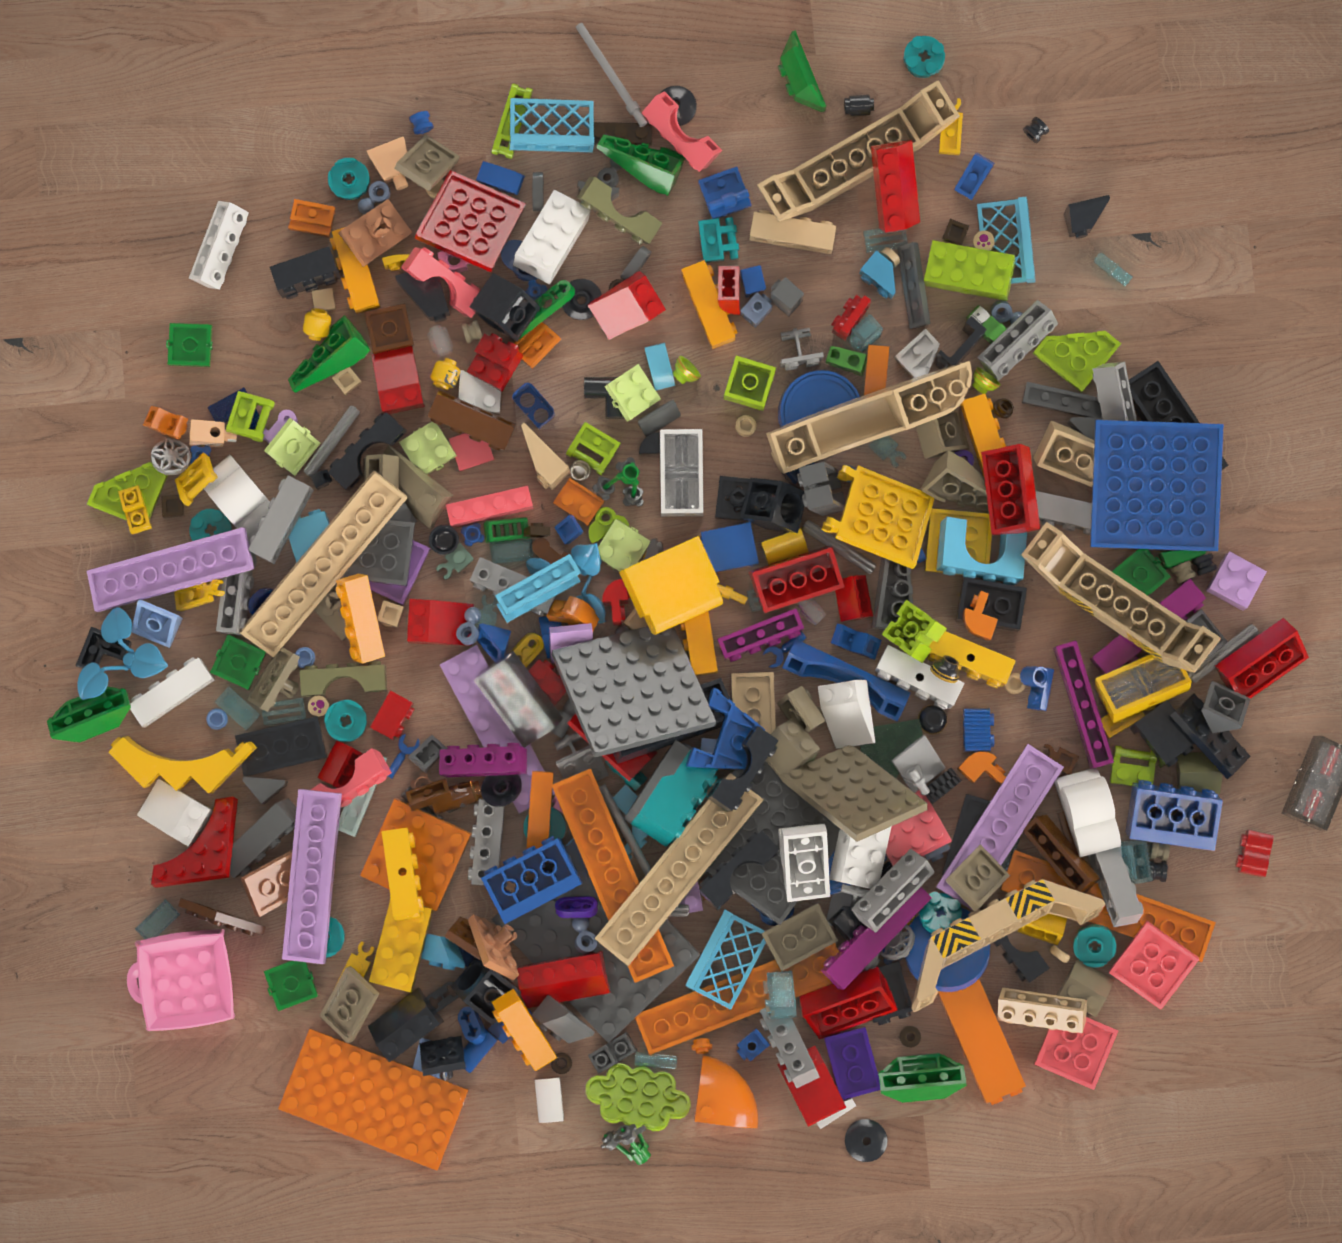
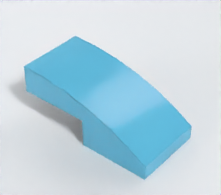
[644,343,675,390]

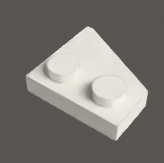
[894,329,940,378]
[459,370,501,413]

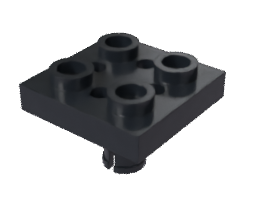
[715,476,750,522]
[419,1036,466,1080]

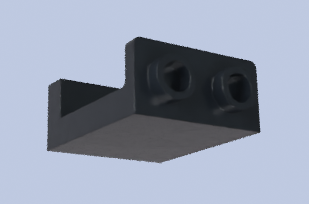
[935,316,987,369]
[1130,700,1195,768]
[861,961,913,1026]

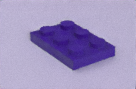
[824,1027,880,1100]

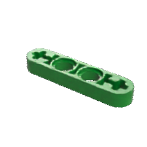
[519,280,575,339]

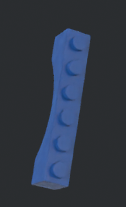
[782,639,911,722]

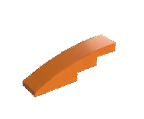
[863,345,889,396]
[526,771,554,849]

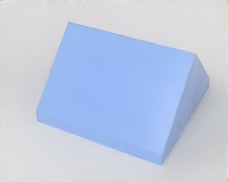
[132,599,183,648]

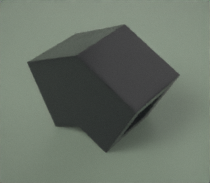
[311,469,333,490]

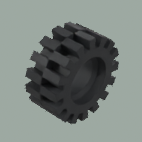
[925,767,962,804]

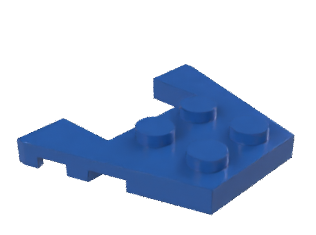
[686,688,765,770]

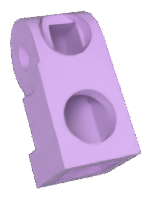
[263,410,298,443]

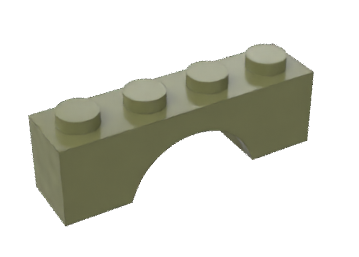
[576,177,662,245]
[300,661,387,697]

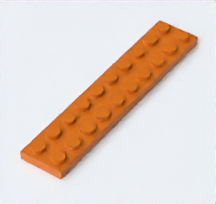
[552,768,674,983]
[1000,850,1216,963]
[635,943,838,1055]

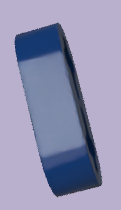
[458,1007,486,1045]

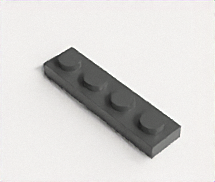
[897,242,931,329]
[1022,382,1102,418]

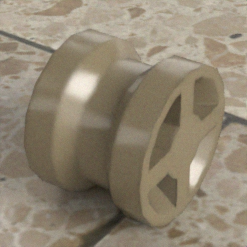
[461,319,482,344]
[1171,561,1197,584]
[1149,842,1170,861]

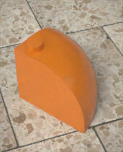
[694,1055,758,1128]

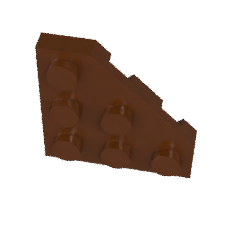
[178,898,266,936]

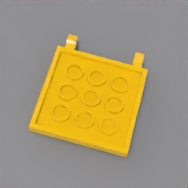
[821,465,935,569]

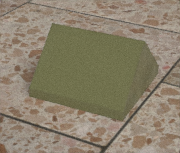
[1176,752,1223,794]

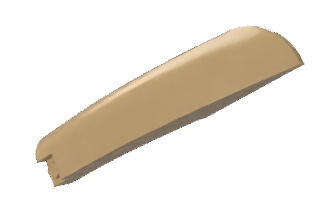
[766,361,972,474]

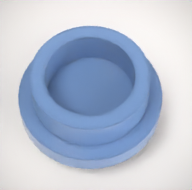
[295,647,315,668]
[206,709,228,730]

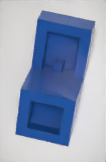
[831,623,882,660]

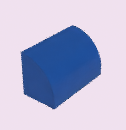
[464,1028,498,1073]

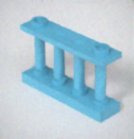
[495,554,581,623]

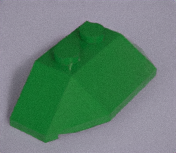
[777,30,826,112]
[47,686,131,743]
[878,1053,967,1103]

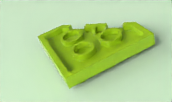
[1032,331,1121,393]
[87,462,169,521]

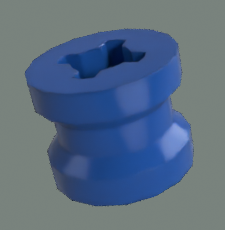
[409,111,434,135]

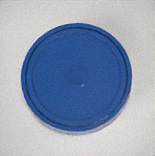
[778,370,860,428]
[904,908,990,992]

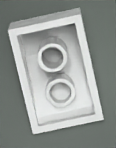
[818,680,875,749]
[137,779,213,847]

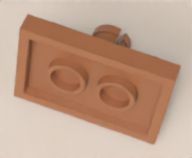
[339,199,413,267]
[241,849,293,917]
[468,914,519,980]

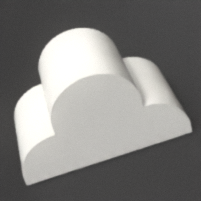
[204,455,270,542]
[1054,768,1121,857]
[778,824,830,902]

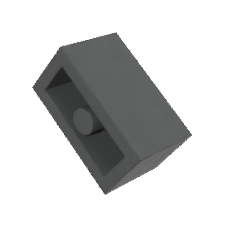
[770,277,804,317]

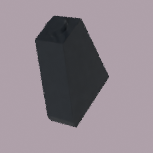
[395,272,450,322]

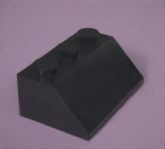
[368,987,444,1062]

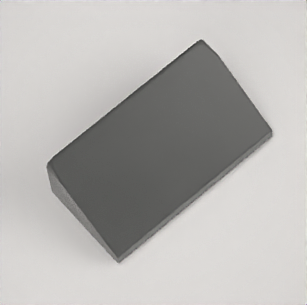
[638,400,681,437]

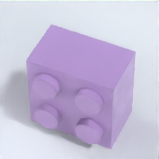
[1206,551,1267,611]

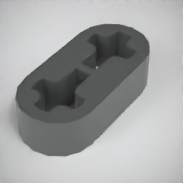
[532,172,544,211]
[620,246,652,280]

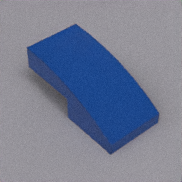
[476,161,525,195]

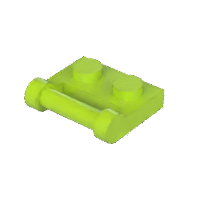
[226,391,275,442]
[566,422,621,476]
[1110,745,1157,786]

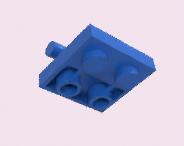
[698,167,752,219]

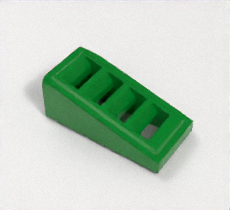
[483,517,530,543]
[1159,550,1206,570]

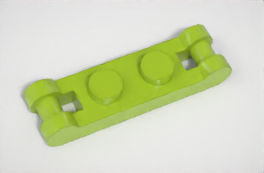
[491,83,533,159]

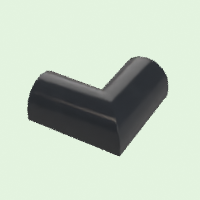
[584,377,625,419]
[76,627,132,669]

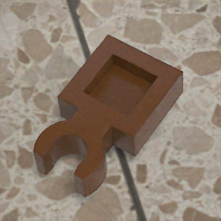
[1043,744,1079,775]

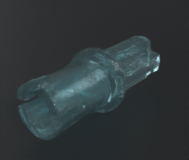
[1094,253,1133,287]
[634,1052,677,1069]

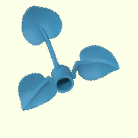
[526,543,606,623]
[77,607,168,700]

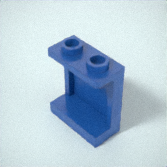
[700,522,759,573]

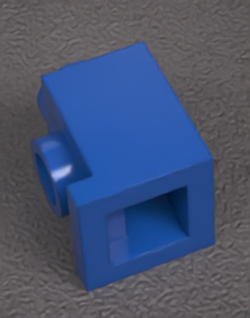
[736,1028,770,1061]

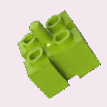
[882,600,947,663]

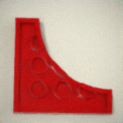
[151,796,238,888]

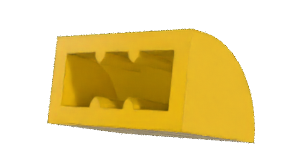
[761,528,808,565]
[1017,913,1067,945]

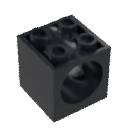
[469,273,541,342]
[740,477,805,533]
[451,957,521,1025]

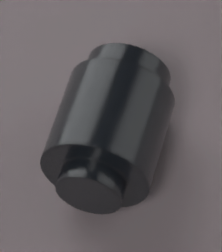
[844,94,874,116]

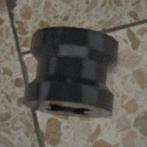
[1023,117,1049,143]
[1192,553,1218,576]
[1147,860,1167,882]

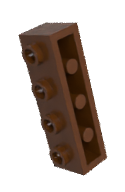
[428,390,516,451]
[1023,814,1100,893]

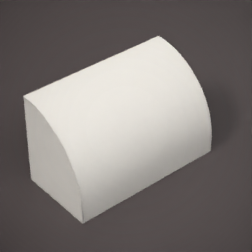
[535,1077,564,1123]

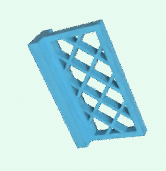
[510,98,594,153]
[977,197,1036,284]
[685,910,766,1010]

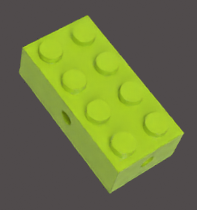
[924,240,1016,301]

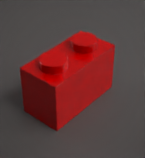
[370,690,415,741]

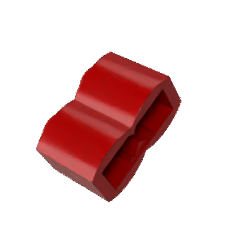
[1235,830,1274,878]

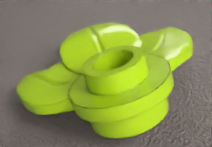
[589,507,630,543]

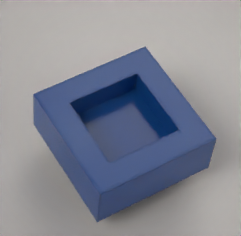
[554,515,583,544]

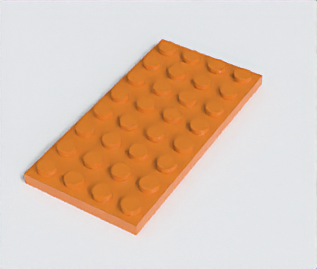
[278,1028,469,1171]

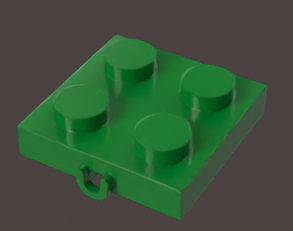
[166,323,213,367]
[1112,549,1171,596]
[210,634,267,690]
[264,961,319,1011]

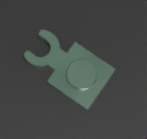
[436,543,474,580]

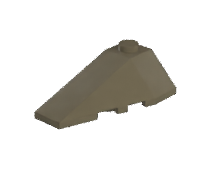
[383,445,454,529]
[921,450,989,514]

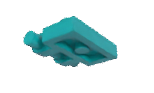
[698,217,740,263]

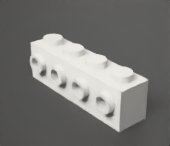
[189,201,249,290]
[130,657,215,728]

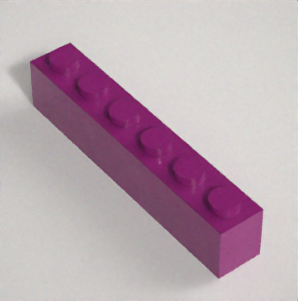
[1090,579,1206,675]
[1053,640,1114,769]
[821,887,932,990]

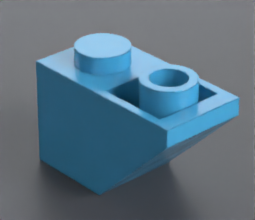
[859,250,896,300]
[421,934,465,971]

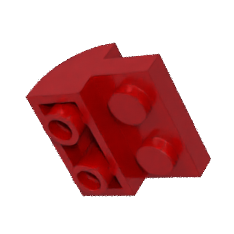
[602,579,631,626]

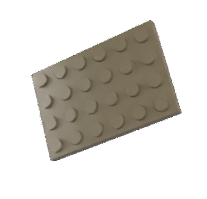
[782,745,927,842]

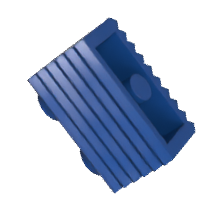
[963,708,995,752]

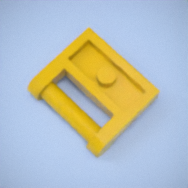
[175,453,218,506]

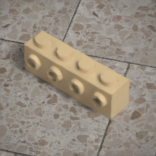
[749,210,836,254]
[997,988,1087,1033]

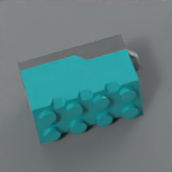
[624,740,718,847]

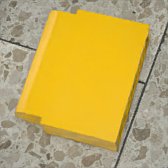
[619,536,723,635]

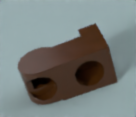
[532,538,568,564]

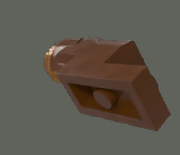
[405,778,482,815]

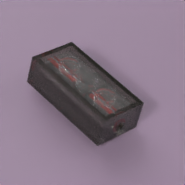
[473,651,563,748]
[1281,736,1342,831]

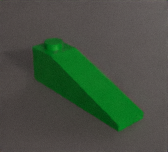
[596,135,686,196]
[288,315,371,393]

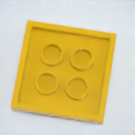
[925,508,992,575]

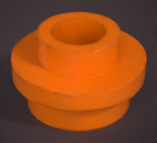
[691,1038,713,1054]

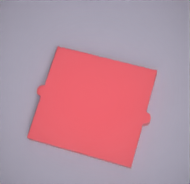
[449,433,494,471]

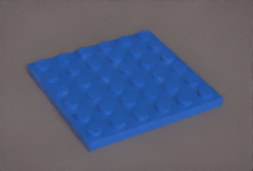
[1090,420,1224,551]

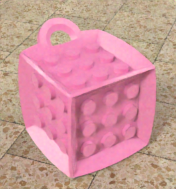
[127,929,236,1031]

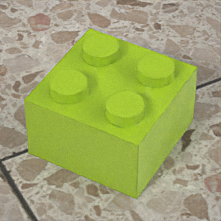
[724,355,776,411]

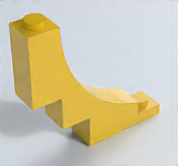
[109,736,257,794]

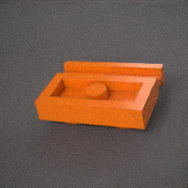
[288,199,336,238]
[514,322,561,369]
[553,478,605,526]

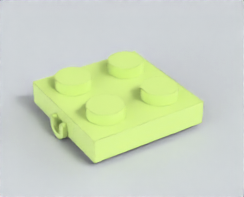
[604,364,661,422]
[264,418,321,476]
[399,422,457,475]
[598,519,650,571]

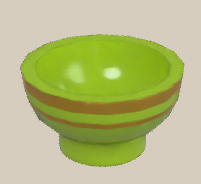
[672,356,701,384]
[972,367,1001,394]

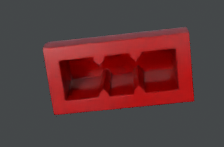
[718,266,740,315]
[835,575,873,622]
[317,740,364,788]

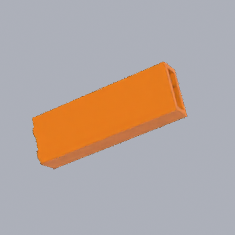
[937,979,1026,1105]

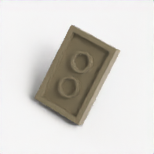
[394,134,460,191]
[314,578,347,641]
[247,647,300,712]
[945,844,1010,912]
[761,903,838,971]
[320,966,380,1043]

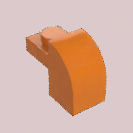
[143,406,188,440]
[963,591,998,641]
[546,596,599,631]
[957,752,1006,785]

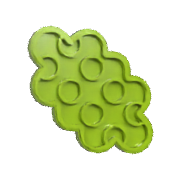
[586,1063,691,1131]

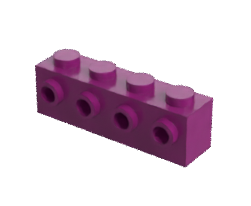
[717,609,804,662]
[439,743,527,778]

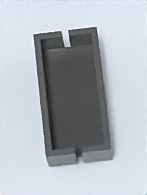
[797,462,846,516]

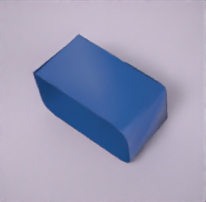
[512,383,555,429]

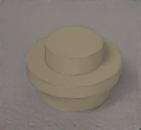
[570,460,591,481]

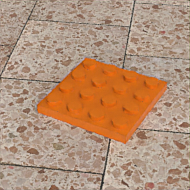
[360,798,472,911]

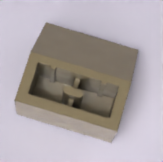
[363,454,399,489]

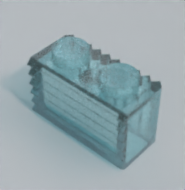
[849,314,883,352]
[1120,839,1153,884]
[763,971,797,1019]

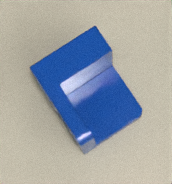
[740,265,766,298]

